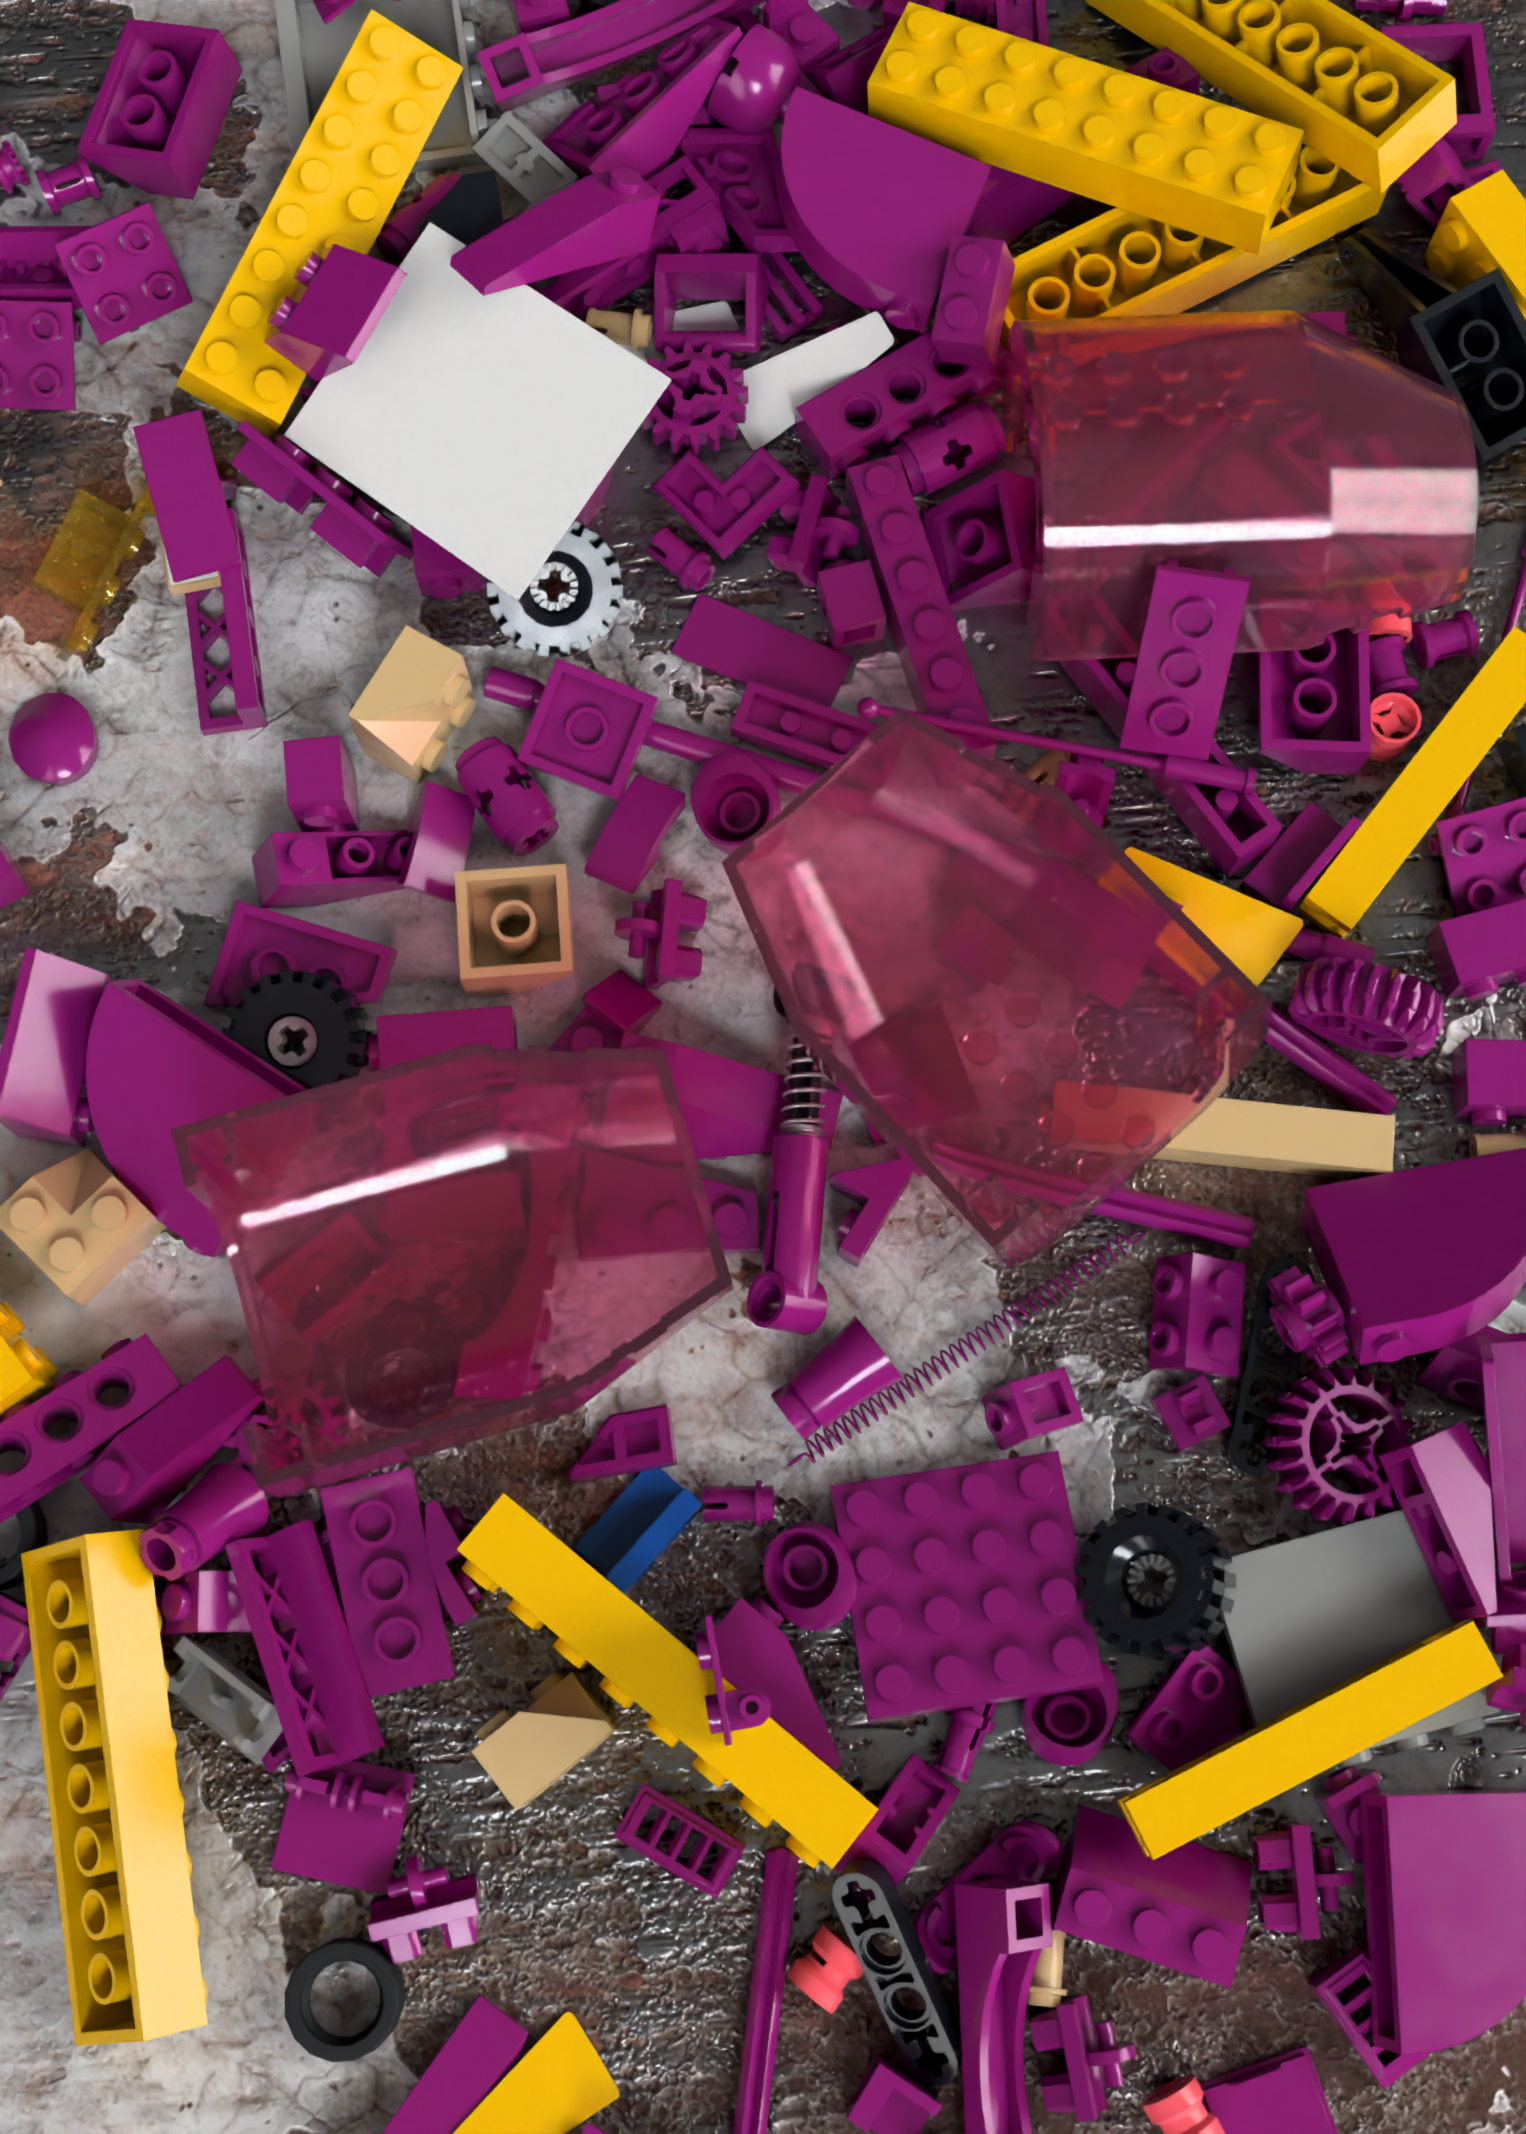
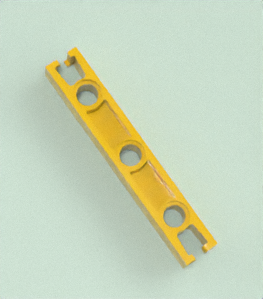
[1297,626,1526,939]
[1116,1621,1504,1860]

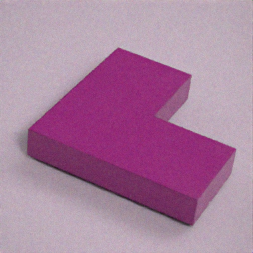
[651,446,800,561]

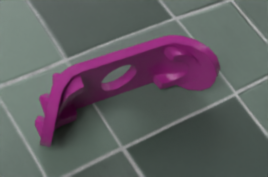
[912,1820,1065,1974]

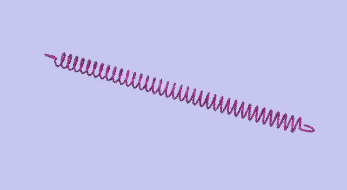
[787,1230,1146,1467]

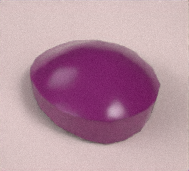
[8,692,99,786]
[691,752,782,857]
[763,1521,857,1631]
[1021,1660,1119,1766]

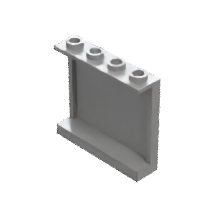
[274,0,489,173]
[1219,1510,1501,1768]

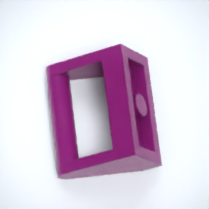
[654,253,769,353]

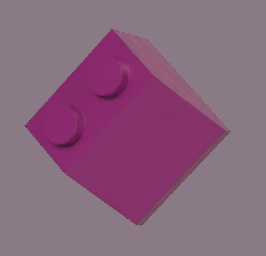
[264,244,407,381]
[923,469,1062,611]

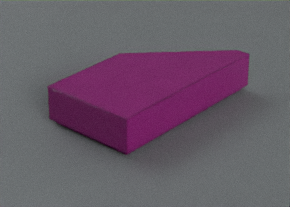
[568,1405,677,1483]

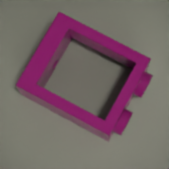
[1379,21,1496,162]

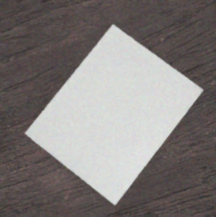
[284,222,672,600]

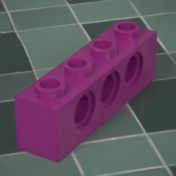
[795,330,1008,481]
[0,1333,183,1524]

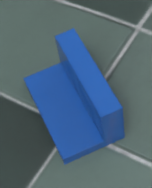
[574,1468,703,1595]

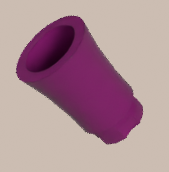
[771,1315,904,1440]
[139,1463,269,1581]

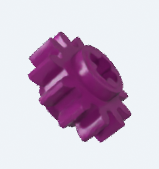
[1266,1265,1349,1369]

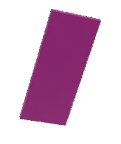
[133,409,242,583]
[671,593,854,708]

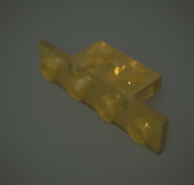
[30,479,156,662]

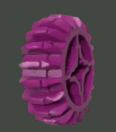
[1289,956,1445,1059]
[1262,1365,1418,1524]

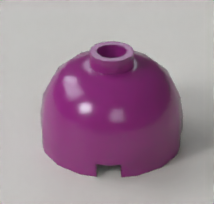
[706,23,801,134]

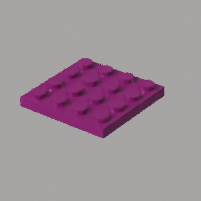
[830,1451,1104,1723]

